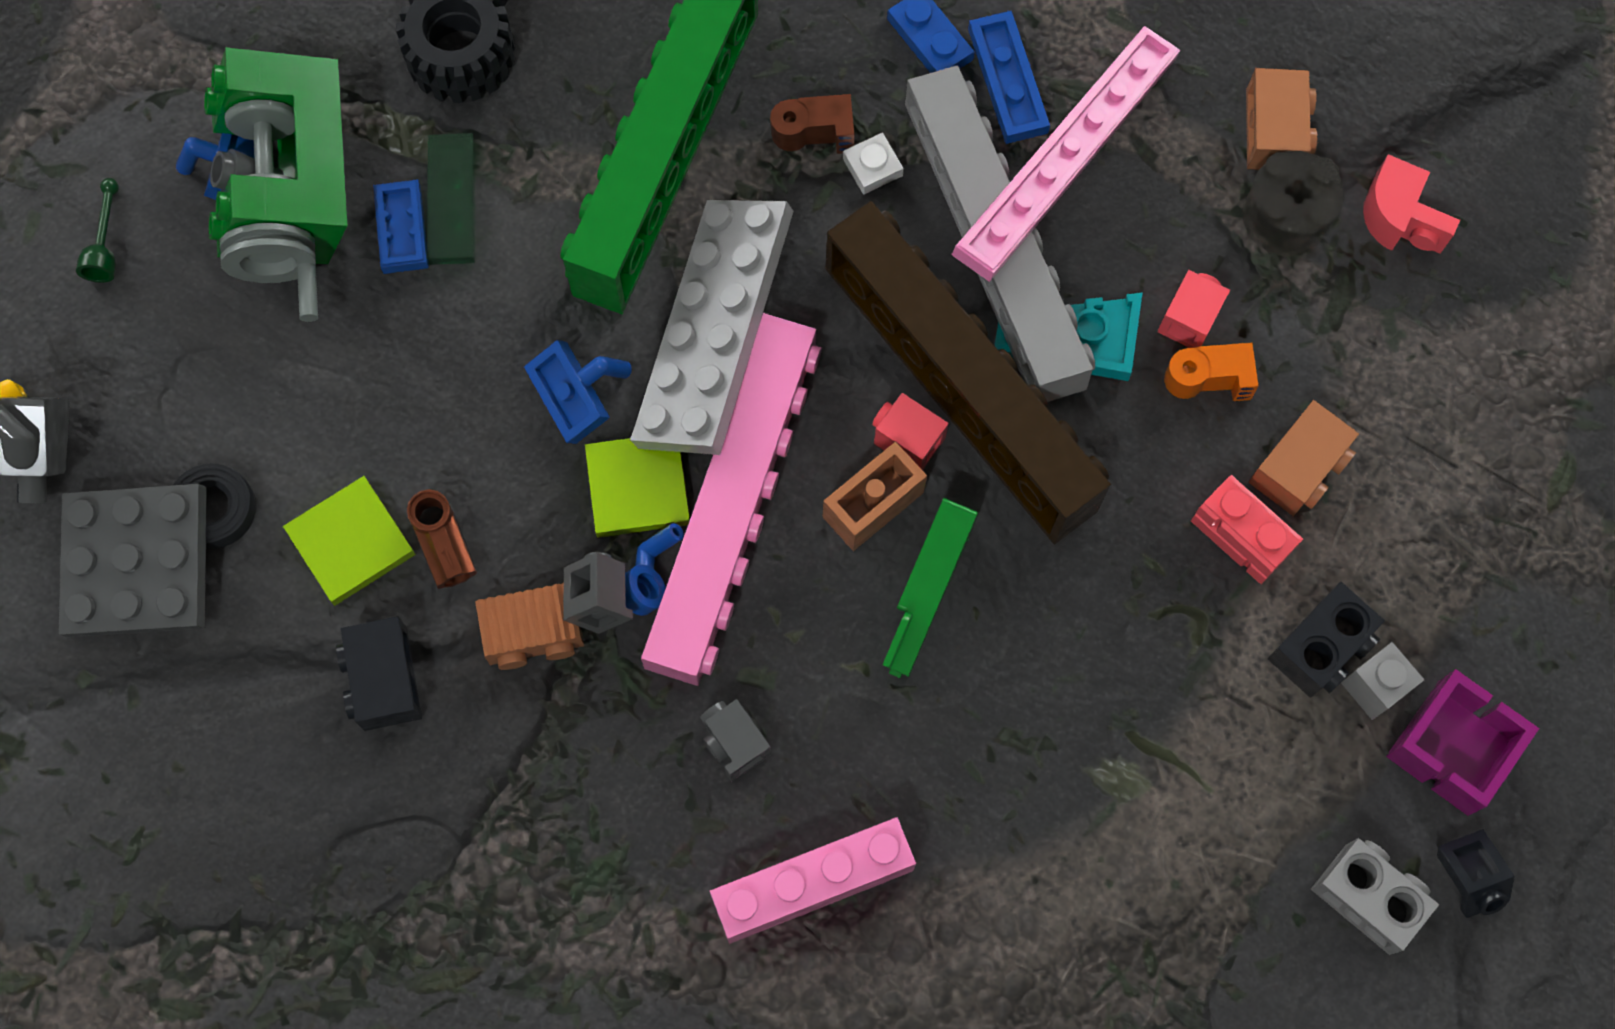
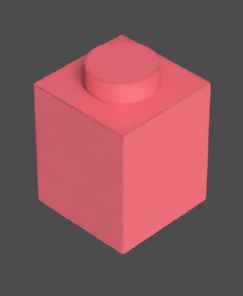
[1157,270,1230,348]
[872,393,949,470]

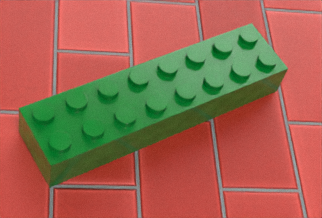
[560,0,758,315]

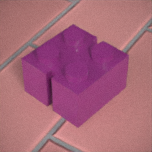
[1386,669,1540,816]

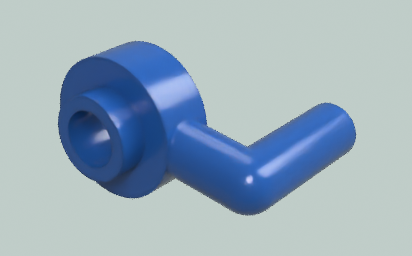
[625,523,684,616]

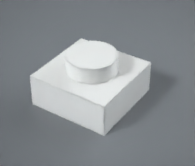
[843,132,904,195]

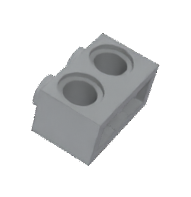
[1311,838,1439,955]

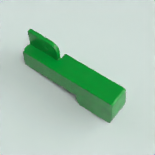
[882,498,978,679]

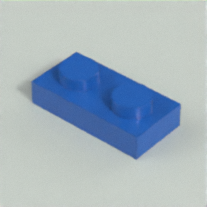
[887,0,975,73]

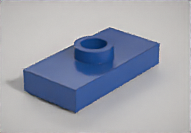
[373,180,429,274]

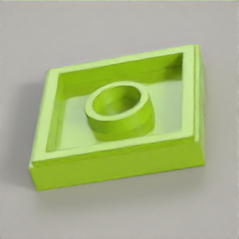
[585,438,690,538]
[283,476,416,606]

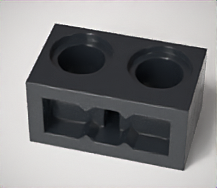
[1267,581,1385,698]

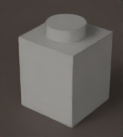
[1341,642,1424,720]

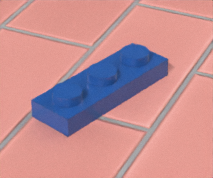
[968,11,1050,144]

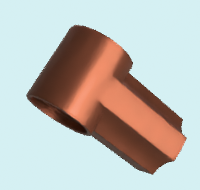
[407,489,477,589]

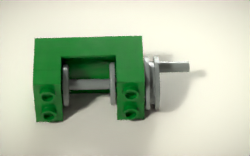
[204,47,347,322]

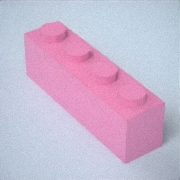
[710,817,916,944]

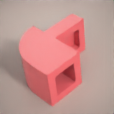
[1363,154,1460,254]

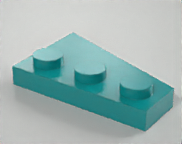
[994,293,1143,381]

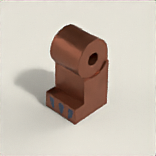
[770,94,854,154]

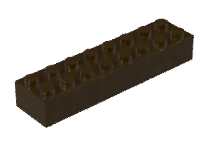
[825,201,1111,545]

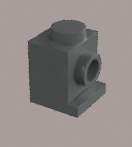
[563,552,633,634]
[700,699,771,783]

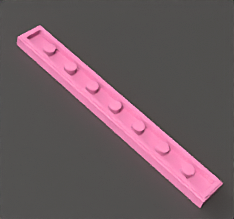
[952,26,1180,282]

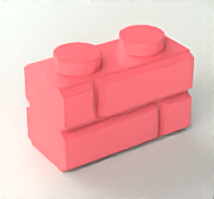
[1191,475,1303,584]

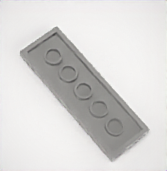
[630,200,794,455]

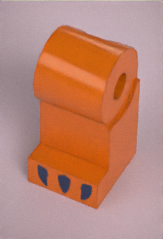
[1164,343,1258,401]

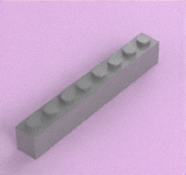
[905,65,1095,402]

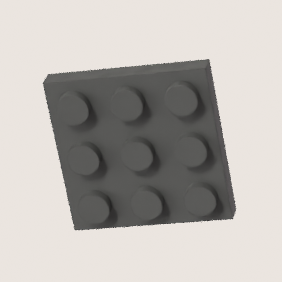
[59,484,206,637]

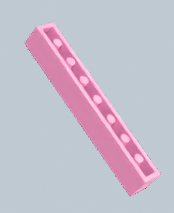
[641,313,822,686]

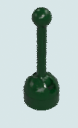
[76,178,119,283]

